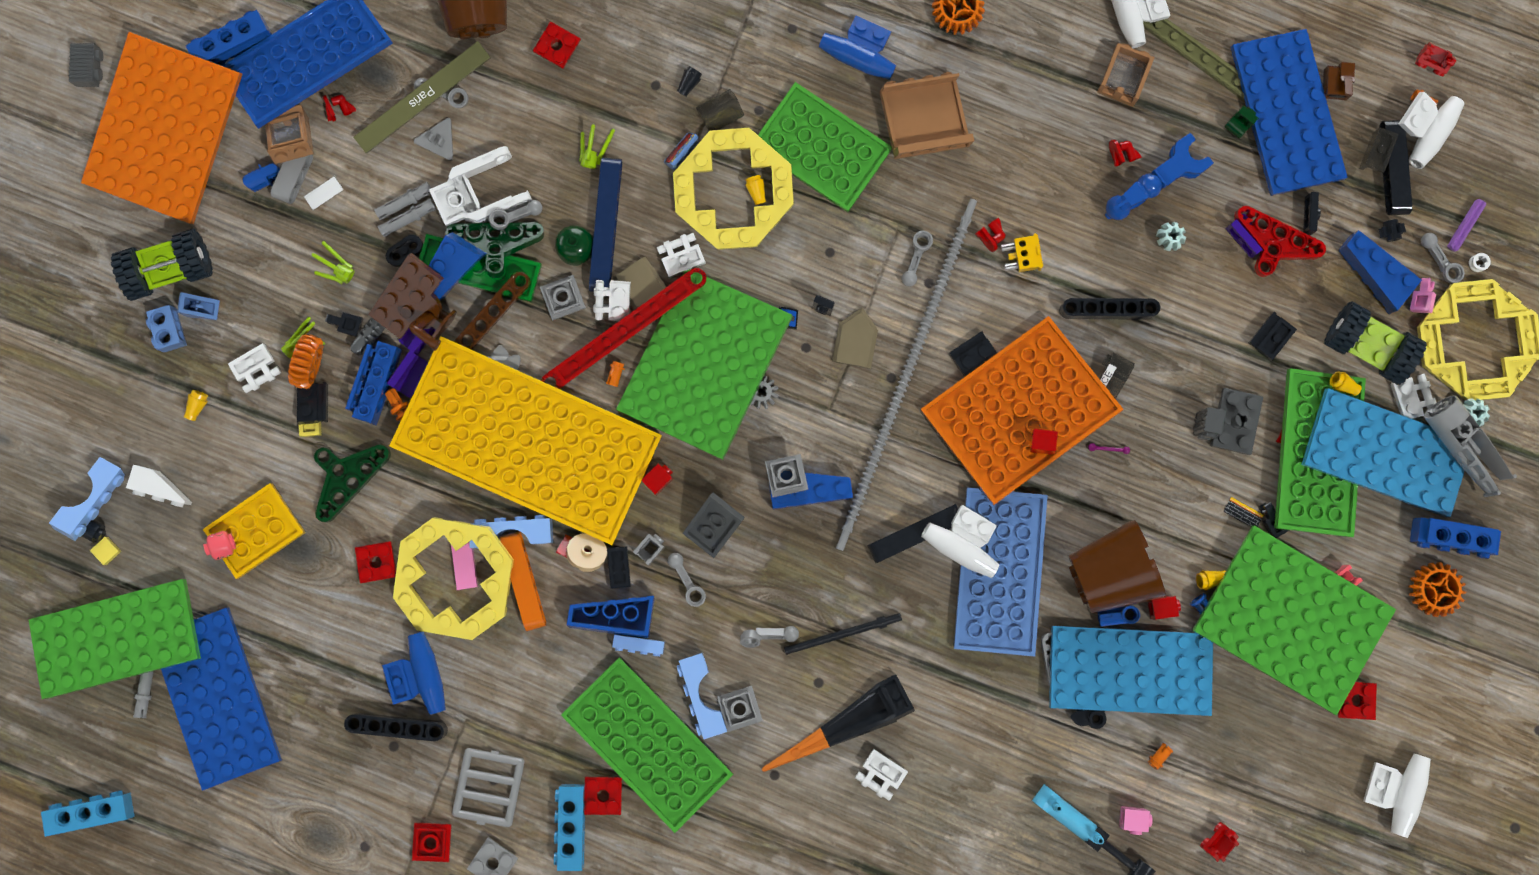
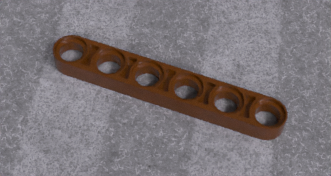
[454,272,530,350]

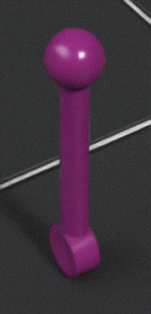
[1088,443,1130,454]

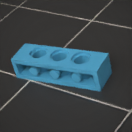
[554,784,585,871]
[41,790,135,837]

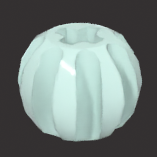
[1156,222,1186,251]
[1463,398,1490,427]

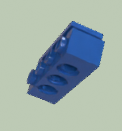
[185,10,272,66]
[345,341,402,426]
[1410,517,1501,559]

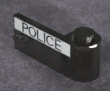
[1099,352,1135,399]

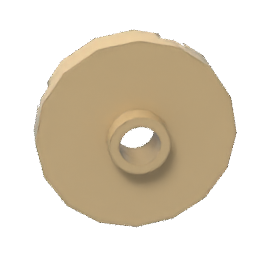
[566,533,607,572]

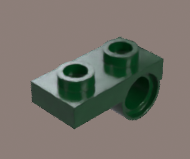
[1224,105,1259,139]

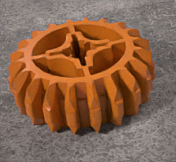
[932,0,985,35]
[288,334,324,389]
[1408,562,1467,617]

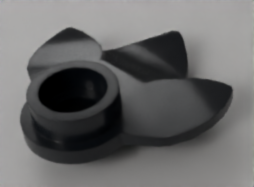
[1070,709,1107,729]

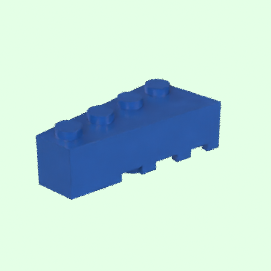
[1338,230,1422,314]
[429,232,487,301]
[768,471,853,510]
[567,596,655,638]

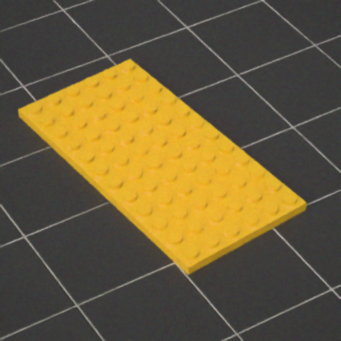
[389,336,662,545]

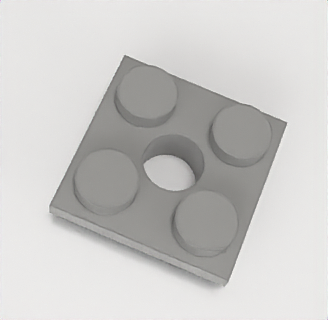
[540,275,586,321]
[765,454,808,497]
[717,686,763,732]
[467,837,518,875]

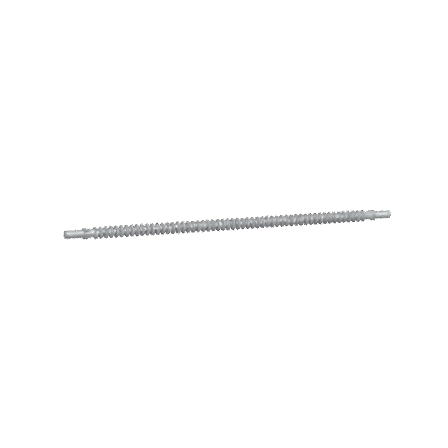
[836,199,977,551]

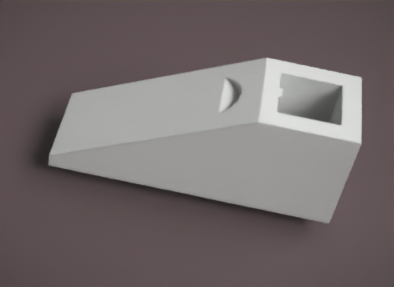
[126,465,192,507]

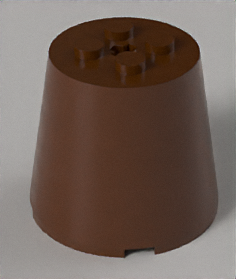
[437,0,507,39]
[1068,520,1166,613]

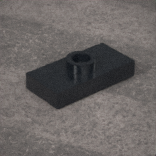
[1303,192,1321,235]
[812,295,835,316]
[607,546,631,589]

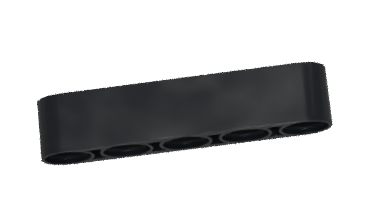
[1379,120,1412,216]
[1059,298,1161,320]
[867,504,958,564]
[344,713,448,741]

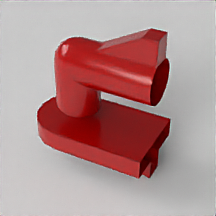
[322,94,356,122]
[1109,139,1142,167]
[975,217,1006,252]

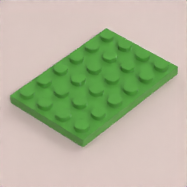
[758,82,892,213]

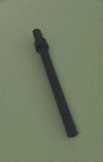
[784,613,902,655]

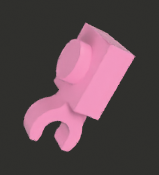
[1410,278,1436,313]

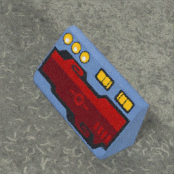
[664,133,699,171]

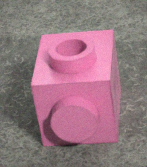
[1119,806,1152,835]

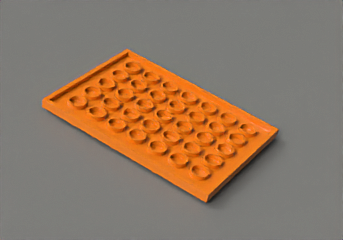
[81,32,242,224]
[921,316,1124,505]

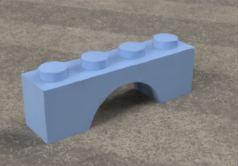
[49,457,125,541]
[469,515,554,549]
[677,652,727,739]

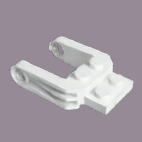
[429,146,532,227]

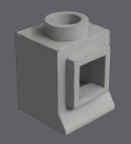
[633,534,665,566]

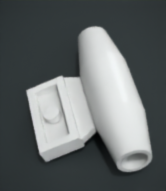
[1111,0,1170,49]
[1399,92,1464,169]
[921,505,999,578]
[1363,754,1431,838]

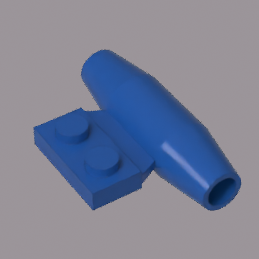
[819,15,896,80]
[382,631,446,715]

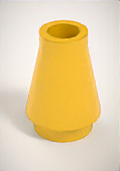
[745,175,766,205]
[1330,371,1362,396]
[184,390,208,421]
[1196,570,1226,590]

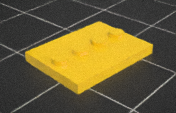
[203,483,306,579]

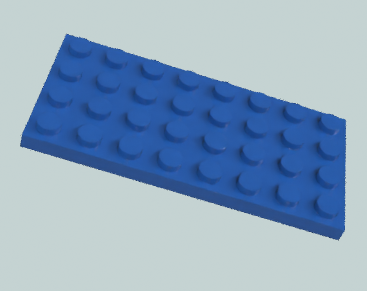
[223,0,393,129]
[1230,29,1348,196]
[161,608,282,791]

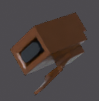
[1323,62,1355,100]

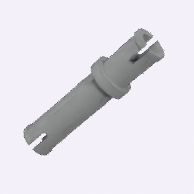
[374,182,431,220]
[378,198,437,237]
[133,671,153,718]

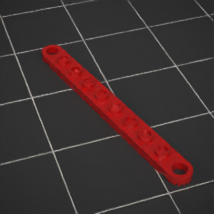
[541,268,707,389]

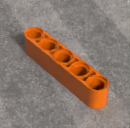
[500,531,546,632]

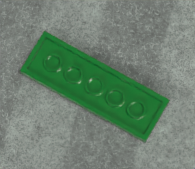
[419,234,542,303]

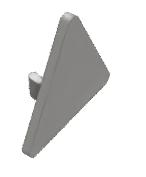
[414,118,453,161]

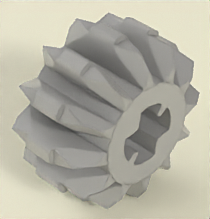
[750,376,779,409]

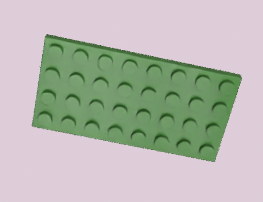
[1274,368,1366,537]
[29,579,201,699]
[561,657,733,833]

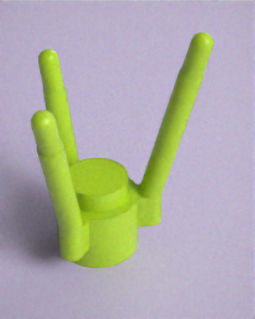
[579,124,615,169]
[311,241,355,285]
[281,317,325,359]

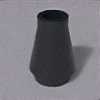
[677,66,702,97]

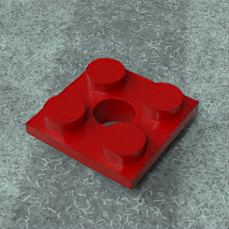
[533,21,581,69]
[355,541,396,583]
[1338,682,1377,720]
[584,777,622,815]
[412,823,452,862]

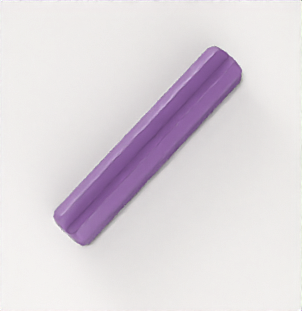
[1447,199,1486,252]

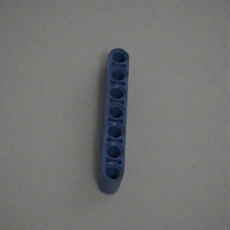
[589,158,622,292]

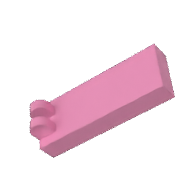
[451,542,478,590]

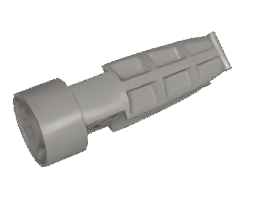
[1423,395,1517,497]

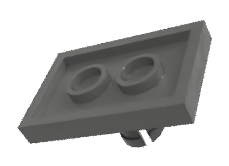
[1210,388,1263,455]
[682,493,745,558]

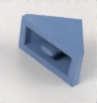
[177,292,220,320]

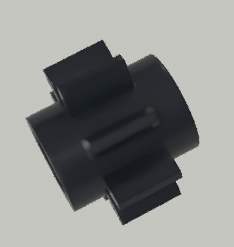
[1378,219,1406,242]

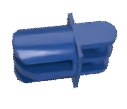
[242,163,280,192]

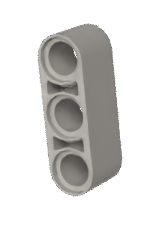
[271,154,313,204]

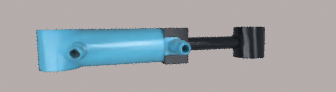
[1032,785,1156,875]

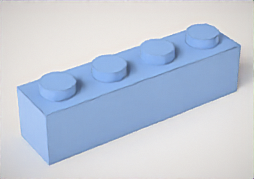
[612,634,665,657]

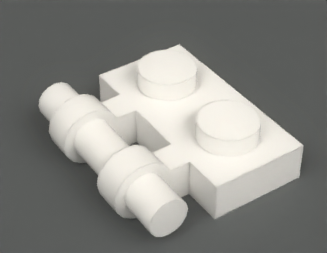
[657,233,706,278]
[593,280,631,321]
[228,343,281,393]
[1390,374,1437,419]
[855,749,908,801]

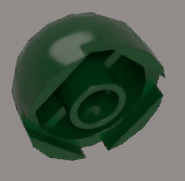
[555,225,593,266]

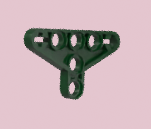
[445,222,544,278]
[314,445,391,523]

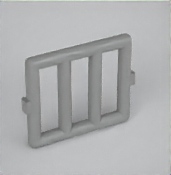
[452,748,525,827]

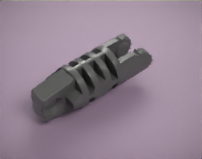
[351,317,385,356]

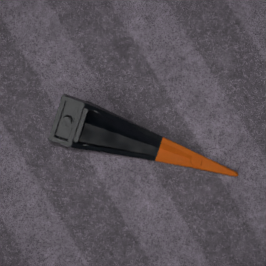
[762,674,915,772]

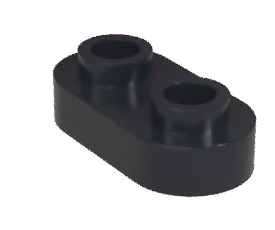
[385,235,423,267]

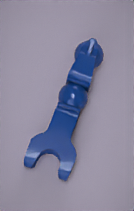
[1105,133,1214,220]

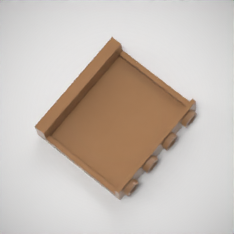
[879,72,974,159]

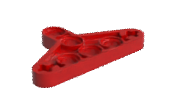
[1234,206,1326,277]

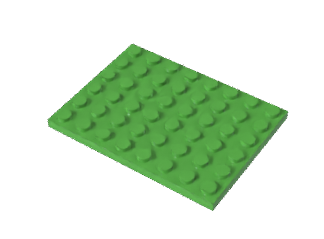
[616,269,793,460]
[1192,526,1396,715]

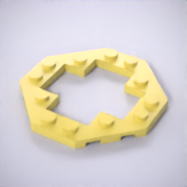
[673,128,794,250]
[1417,279,1539,400]
[393,517,514,640]

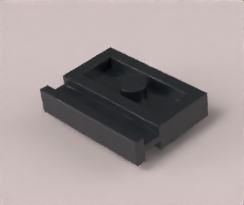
[1248,312,1297,361]
[949,331,997,377]
[297,382,328,425]

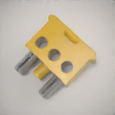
[1001,233,1043,272]

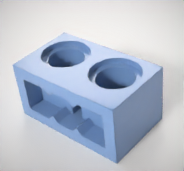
[146,305,187,352]

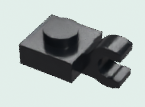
[325,312,363,337]
[1258,502,1290,538]

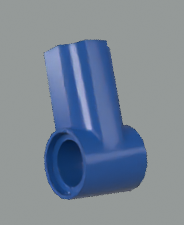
[1097,605,1140,627]

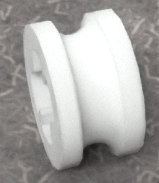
[1469,253,1491,272]

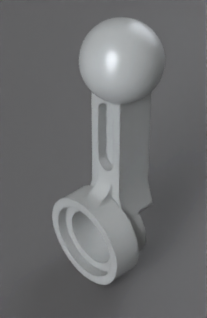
[414,78,469,108]
[489,200,543,230]
[901,231,933,287]
[1421,233,1465,283]
[667,553,706,607]
[740,626,799,648]

